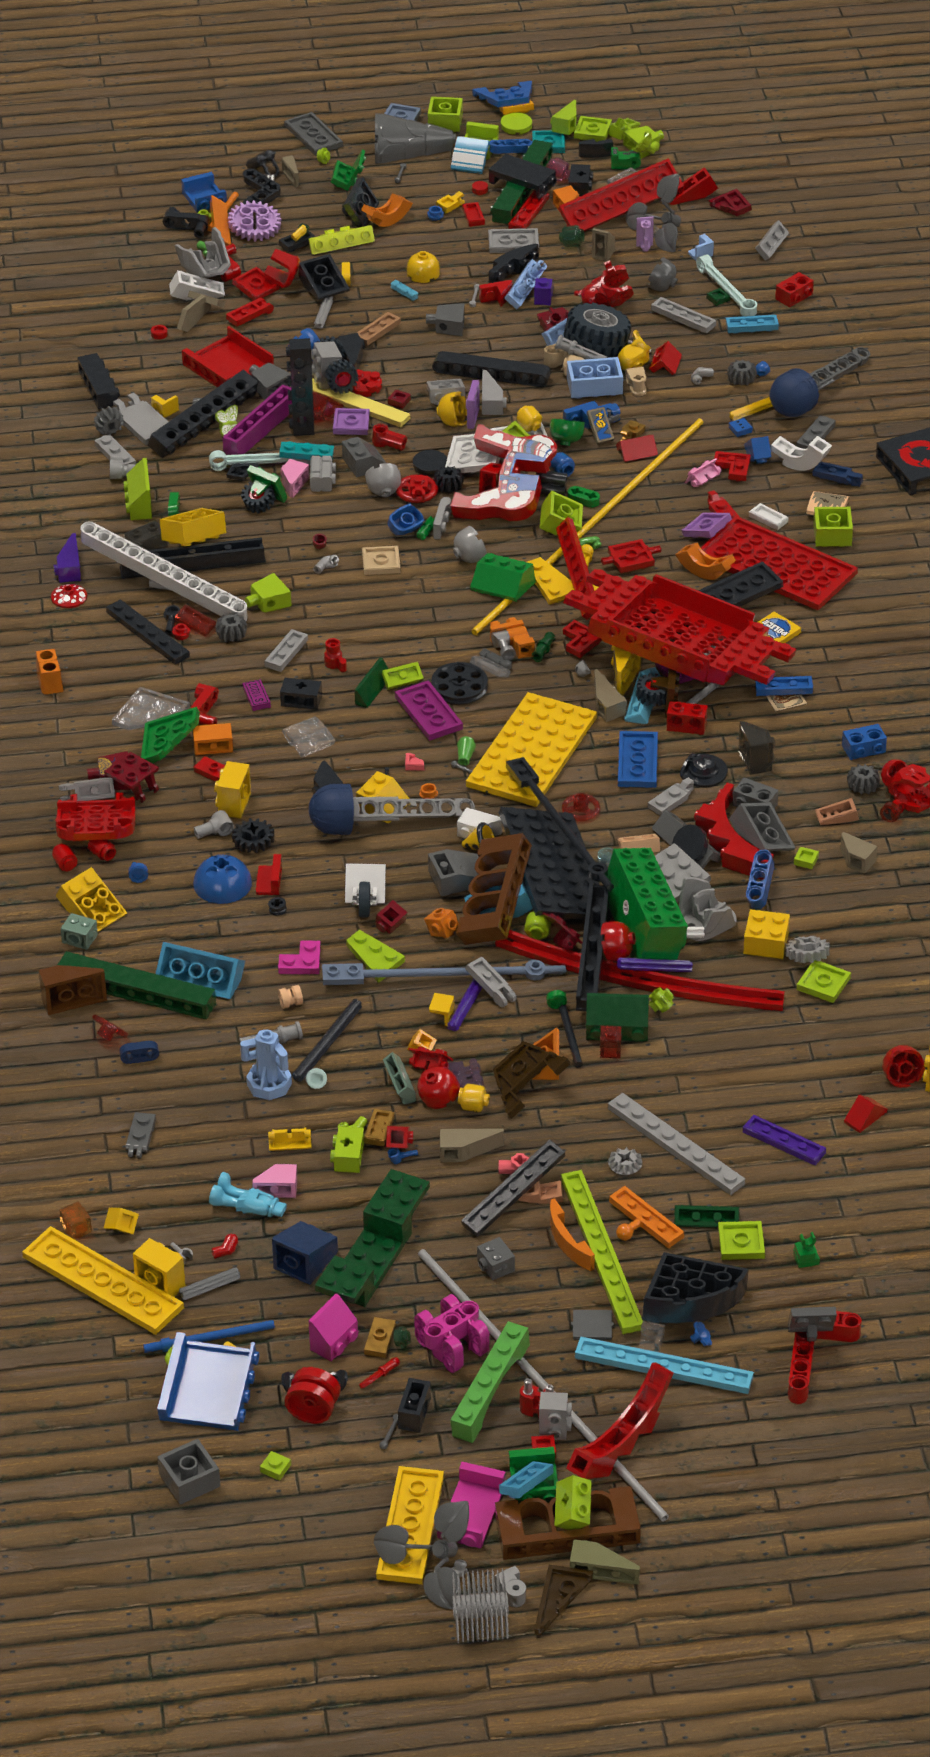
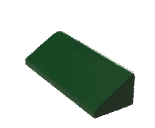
[354,657,389,708]
[674,1205,739,1228]

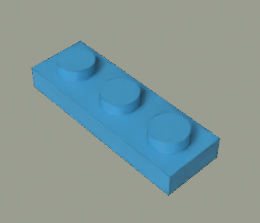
[726,315,779,333]
[499,1461,554,1498]

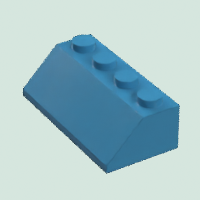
[156,942,245,999]

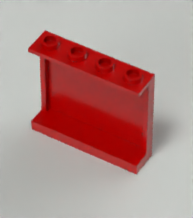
[182,326,274,387]

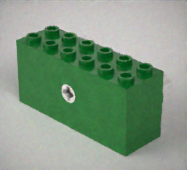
[607,848,705,960]

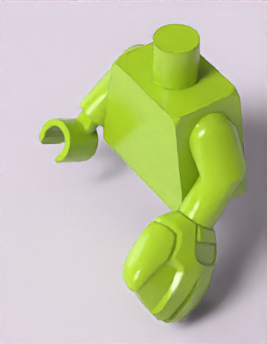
[615,118,664,159]

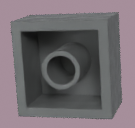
[157,1439,221,1505]

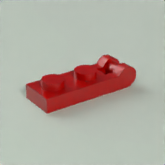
[226,298,274,327]

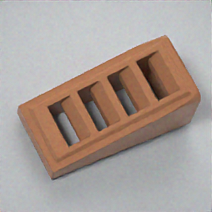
[815,798,859,826]

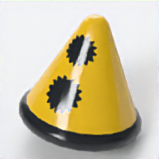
[462,822,495,851]

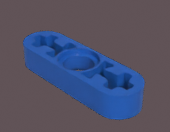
[489,139,532,154]

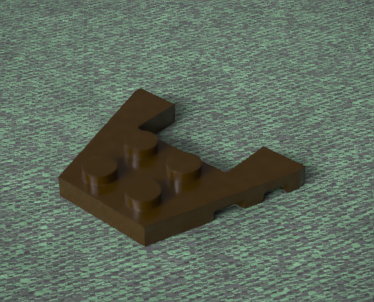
[493,1041,571,1119]

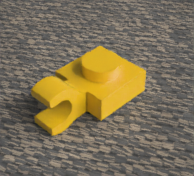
[436,191,465,213]

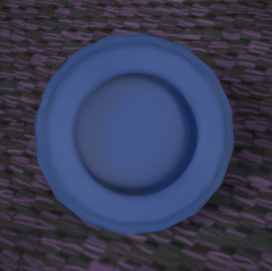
[128,862,148,883]

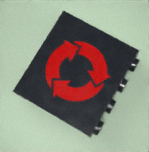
[876,427,930,495]

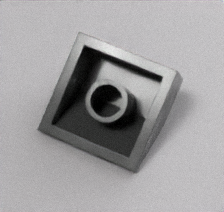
[342,437,386,478]

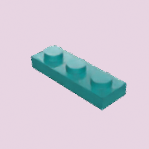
[279,441,334,460]

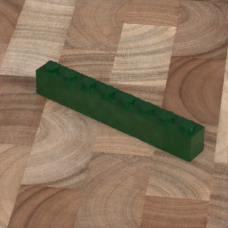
[490,140,553,224]
[57,951,216,1020]

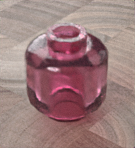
[546,157,570,181]

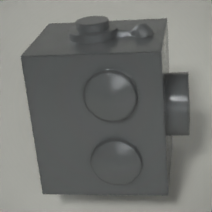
[477,1237,515,1281]

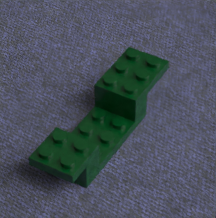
[315,1169,430,1307]

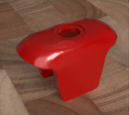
[263,249,301,288]

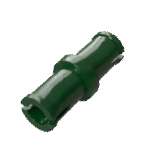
[531,632,556,662]

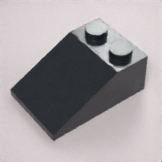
[298,254,350,300]

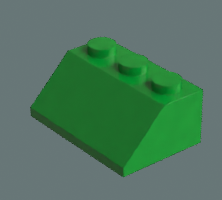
[470,553,536,601]

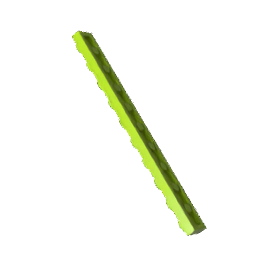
[561,1170,644,1334]

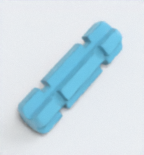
[391,280,418,301]

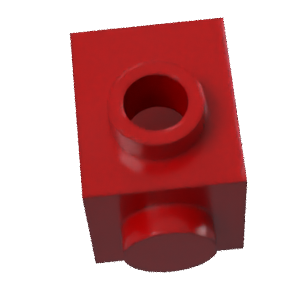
[386,1126,414,1148]

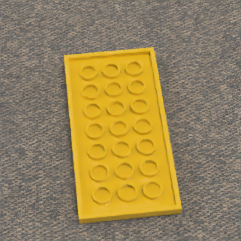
[466,692,597,807]

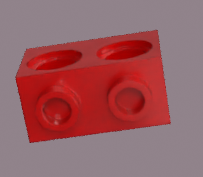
[775,272,814,308]
[666,701,708,735]

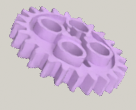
[228,200,281,242]

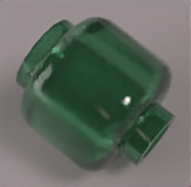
[559,225,585,247]

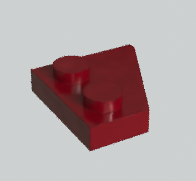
[709,188,752,216]

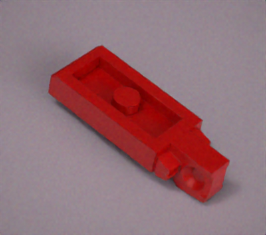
[707,490,740,524]

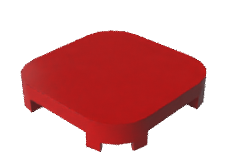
[55,792,136,841]

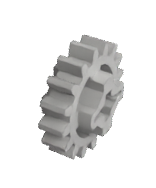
[786,936,830,964]

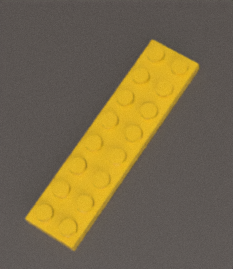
[22,1226,184,1335]

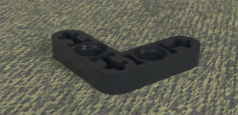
[243,169,281,213]

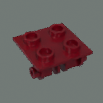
[542,912,582,950]

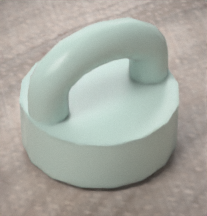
[306,1068,327,1089]

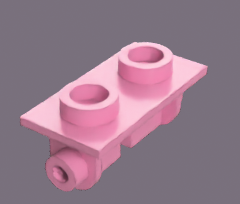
[685,458,721,487]

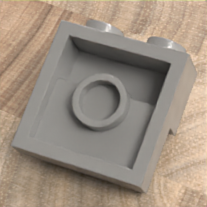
[427,379,466,405]

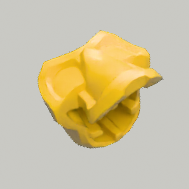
[618,330,651,371]

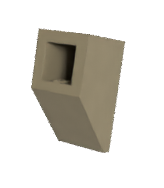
[840,832,877,874]

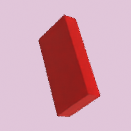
[462,202,485,227]

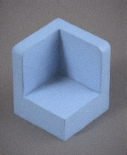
[688,234,714,261]

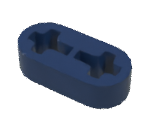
[119,1041,159,1064]

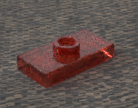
[175,604,216,637]

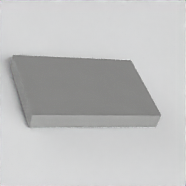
[488,228,539,253]

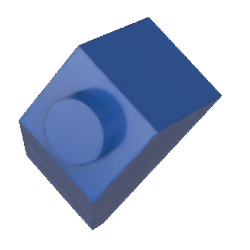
[744,436,771,464]

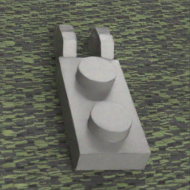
[433,497,451,540]
[59,777,115,801]
[465,957,517,1007]

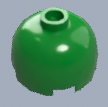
[550,419,585,446]

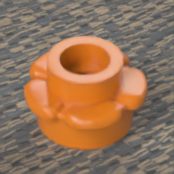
[419,783,438,799]

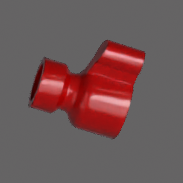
[324,638,347,672]

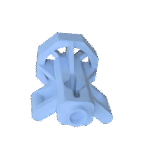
[240,1030,292,1100]

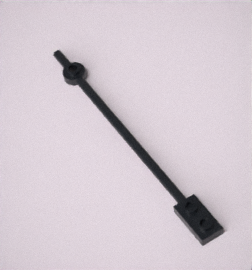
[506,757,614,891]

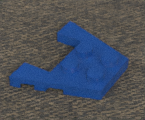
[472,81,532,107]

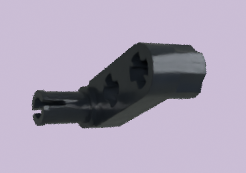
[162,207,210,238]

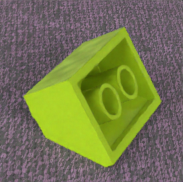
[123,458,152,520]

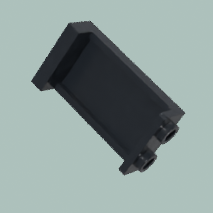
[489,154,557,199]

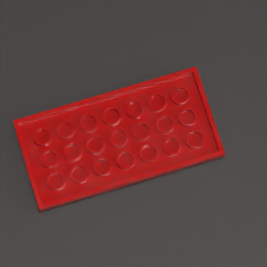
[701,516,858,610]

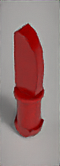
[359,1357,400,1389]

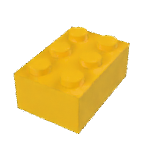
[160,508,226,546]

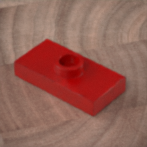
[193,756,225,781]

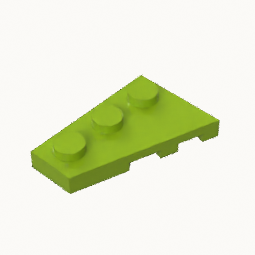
[346,930,405,983]

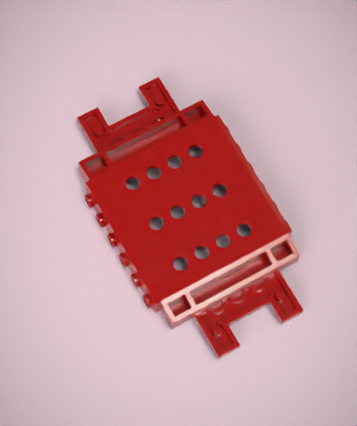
[563,569,796,685]

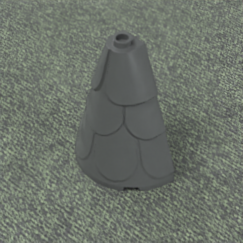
[375,113,456,164]

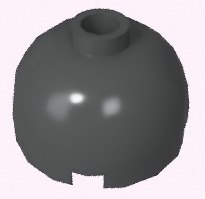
[646,257,678,292]

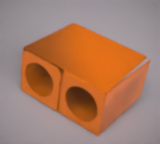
[36,649,64,694]

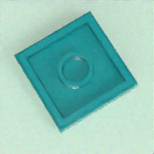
[532,130,565,153]

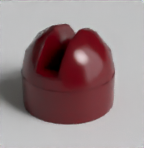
[312,533,327,550]

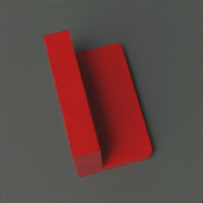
[649,341,682,375]
[616,435,658,462]
[256,854,282,895]

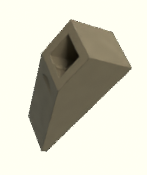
[594,669,627,722]
[440,1129,504,1162]

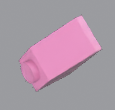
[280,459,309,498]
[252,1164,297,1198]

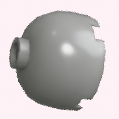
[365,463,401,497]
[453,526,487,563]

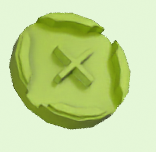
[500,113,532,135]

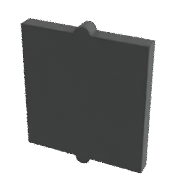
[571,1310,614,1340]

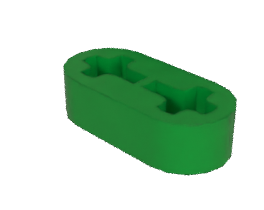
[568,486,600,508]
[168,492,180,517]

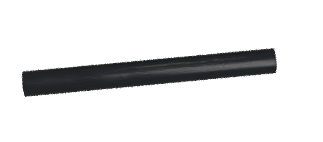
[559,1005,583,1068]

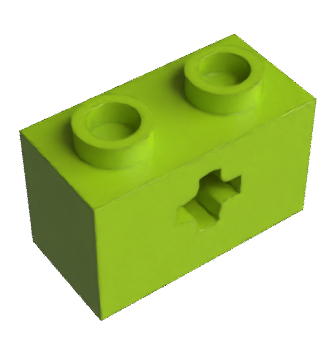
[330,1126,364,1173]
[555,1475,591,1530]

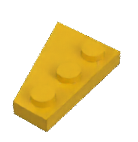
[527,557,574,605]

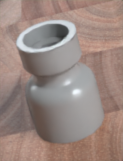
[110,455,135,479]

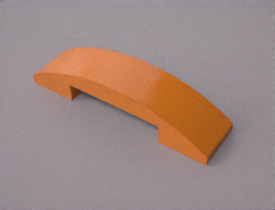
[550,1198,595,1271]

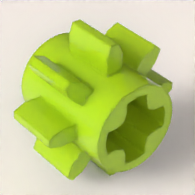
[649,987,674,1013]

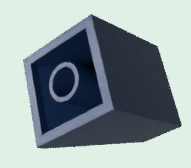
[272,1221,338,1285]

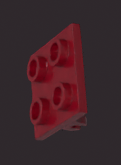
[104,752,159,803]

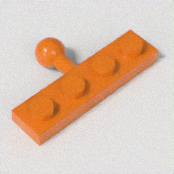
[609,1186,684,1248]

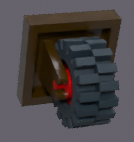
[636,668,680,718]

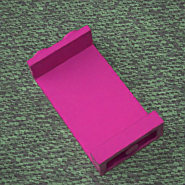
[437,1462,506,1548]

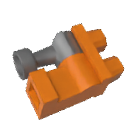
[490,617,535,660]

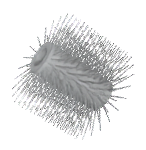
[452,1568,509,1643]

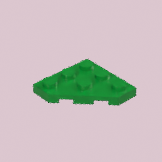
[141,707,200,763]

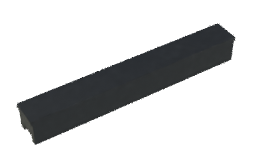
[119,537,266,579]
[576,881,610,1012]

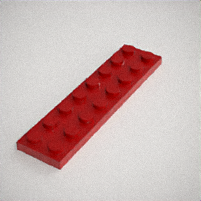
[558,158,684,237]

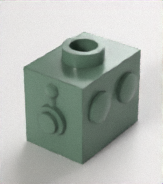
[61,913,98,950]

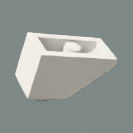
[457,807,502,839]

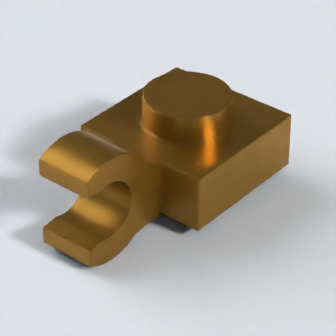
[620,420,646,441]

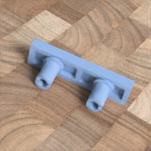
[505,259,547,310]

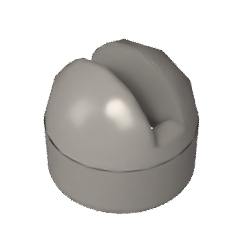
[575,660,591,677]

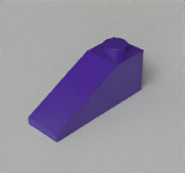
[54,533,81,583]

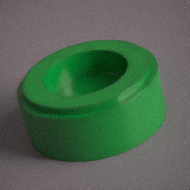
[546,990,567,1009]

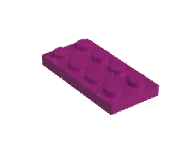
[395,680,463,741]

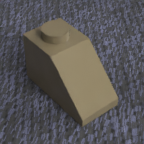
[592,228,615,261]

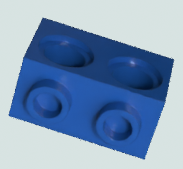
[842,724,887,760]

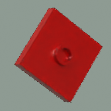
[232,267,280,301]

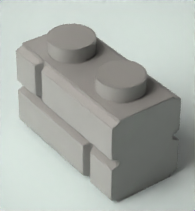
[310,456,336,492]

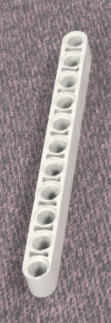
[81,522,247,621]

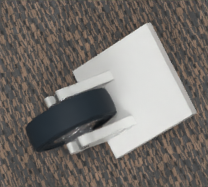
[345,864,386,917]

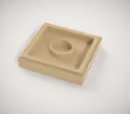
[362,546,401,575]

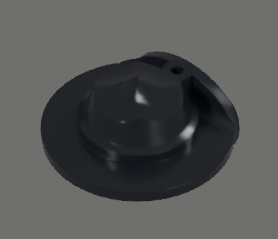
[680,753,728,787]

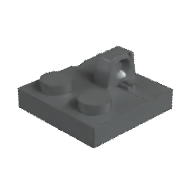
[788,1307,836,1341]

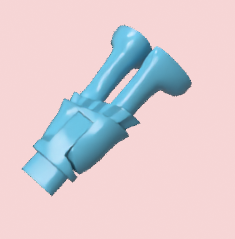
[209,1172,287,1217]

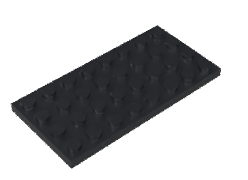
[498,807,612,922]

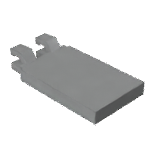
[113,393,168,445]

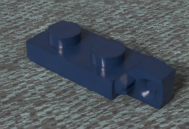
[812,461,863,487]

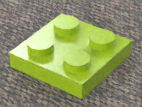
[574,116,612,142]
[796,960,851,1003]
[718,1221,765,1260]

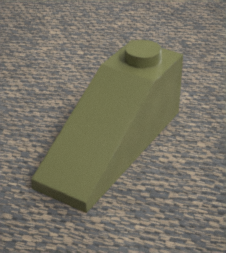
[570,1540,640,1585]

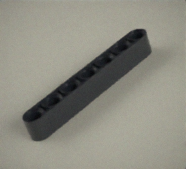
[432,351,551,387]

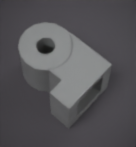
[495,1566,526,1607]

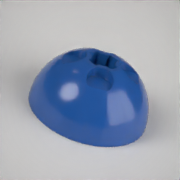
[193,854,252,904]

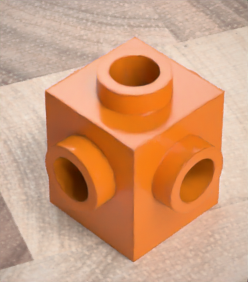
[424,908,458,938]

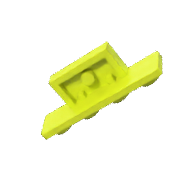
[309,225,375,255]

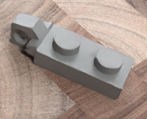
[648,777,694,816]

